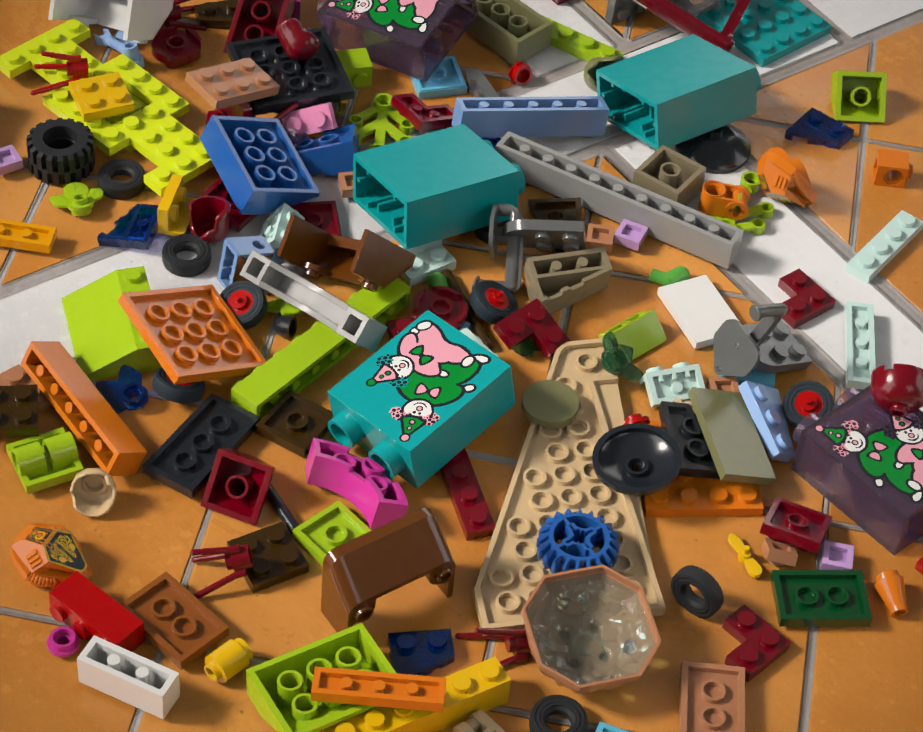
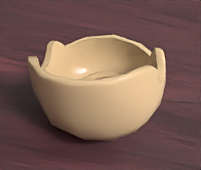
[70,468,117,518]

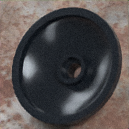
[675,124,751,174]
[592,423,682,496]

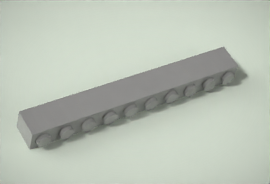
[495,131,744,269]

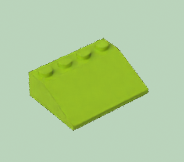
[62,266,162,381]
[246,623,396,732]

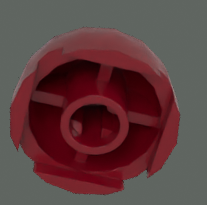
[870,363,923,417]

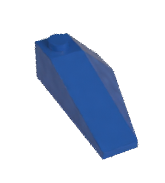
[294,123,360,176]

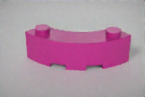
[305,438,409,530]

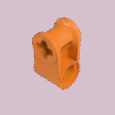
[698,180,750,220]

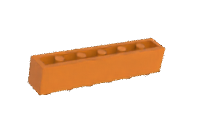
[21,341,147,476]

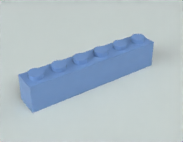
[452,96,610,139]

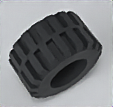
[26,118,95,186]

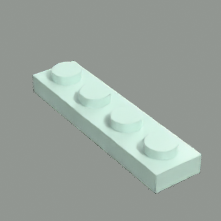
[845,210,923,284]
[844,301,876,391]

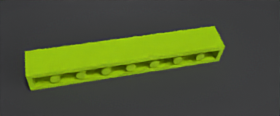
[231,279,411,420]

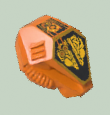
[757,147,817,208]
[10,523,93,588]

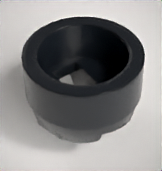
[274,315,297,339]

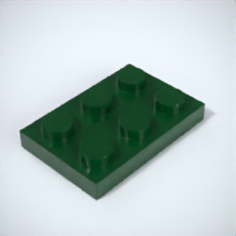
[770,570,872,627]

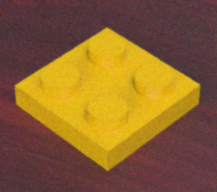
[68,71,135,122]

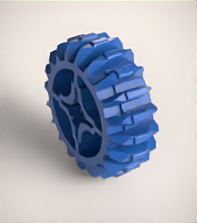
[536,508,620,574]

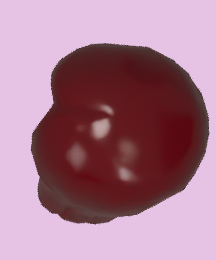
[275,18,320,61]
[189,195,231,244]

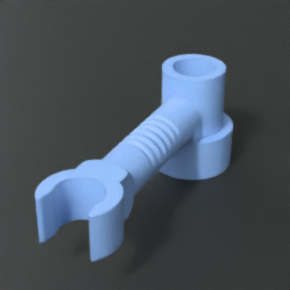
[93,28,145,68]

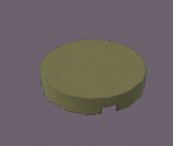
[521,380,580,429]

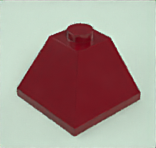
[200,448,275,525]

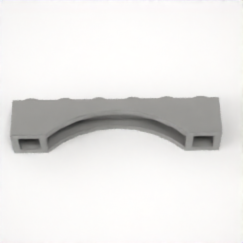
[239,250,388,352]

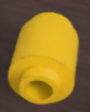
[204,638,253,683]

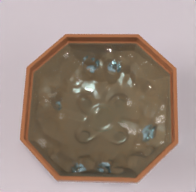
[521,564,662,693]

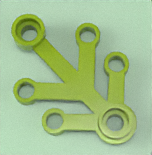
[348,93,415,149]
[700,171,774,235]

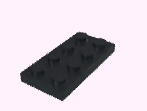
[142,392,260,499]

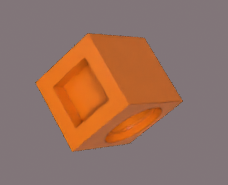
[873,149,913,188]

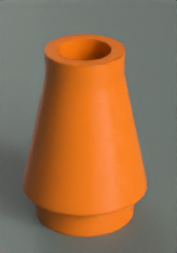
[874,570,909,618]

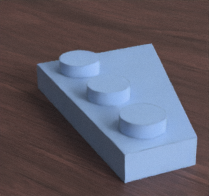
[738,380,796,463]

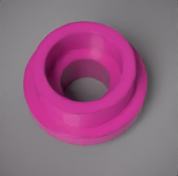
[47,626,80,657]

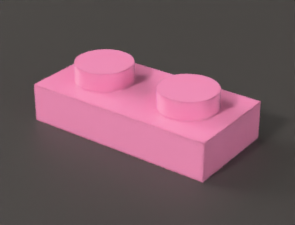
[282,102,337,138]

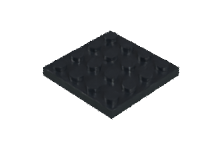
[227,27,354,116]

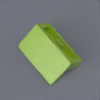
[598,310,667,363]

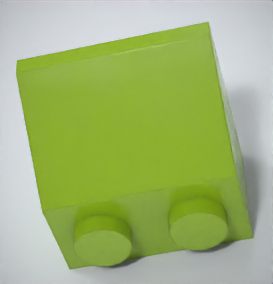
[830,70,887,123]

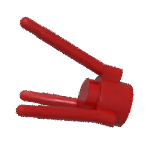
[30,51,89,96]

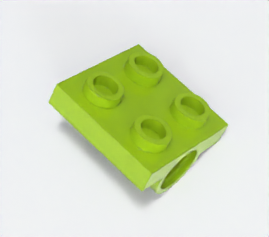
[6,427,84,494]

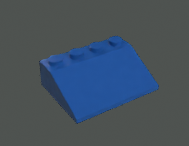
[200,115,320,215]

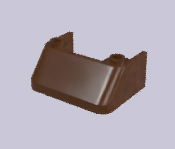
[276,214,416,292]
[321,508,456,632]

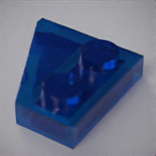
[784,107,854,150]
[97,204,159,250]
[388,629,455,676]

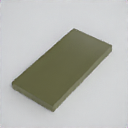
[688,387,776,486]

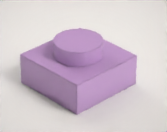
[0,144,24,175]
[613,219,648,251]
[820,540,854,570]

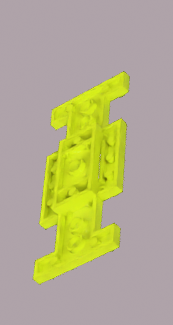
[0,17,214,197]

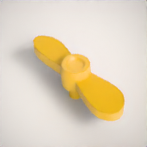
[728,533,762,578]

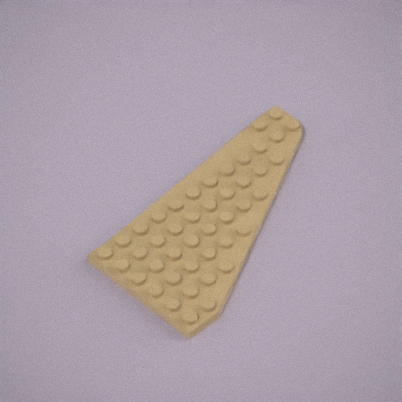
[473,338,666,636]

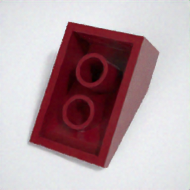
[223,0,296,53]

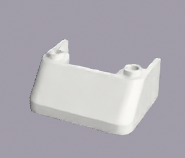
[48,0,174,44]

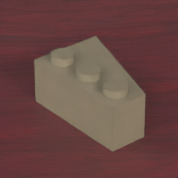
[522,247,613,315]

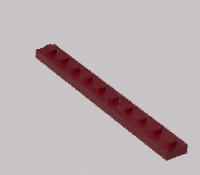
[386,316,495,541]

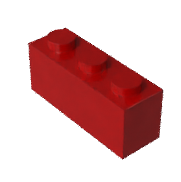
[49,571,145,652]

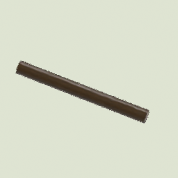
[441,269,494,350]

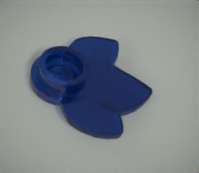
[96,365,149,414]

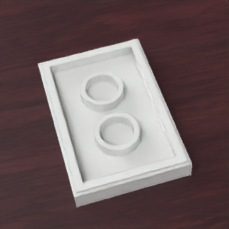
[657,275,739,350]

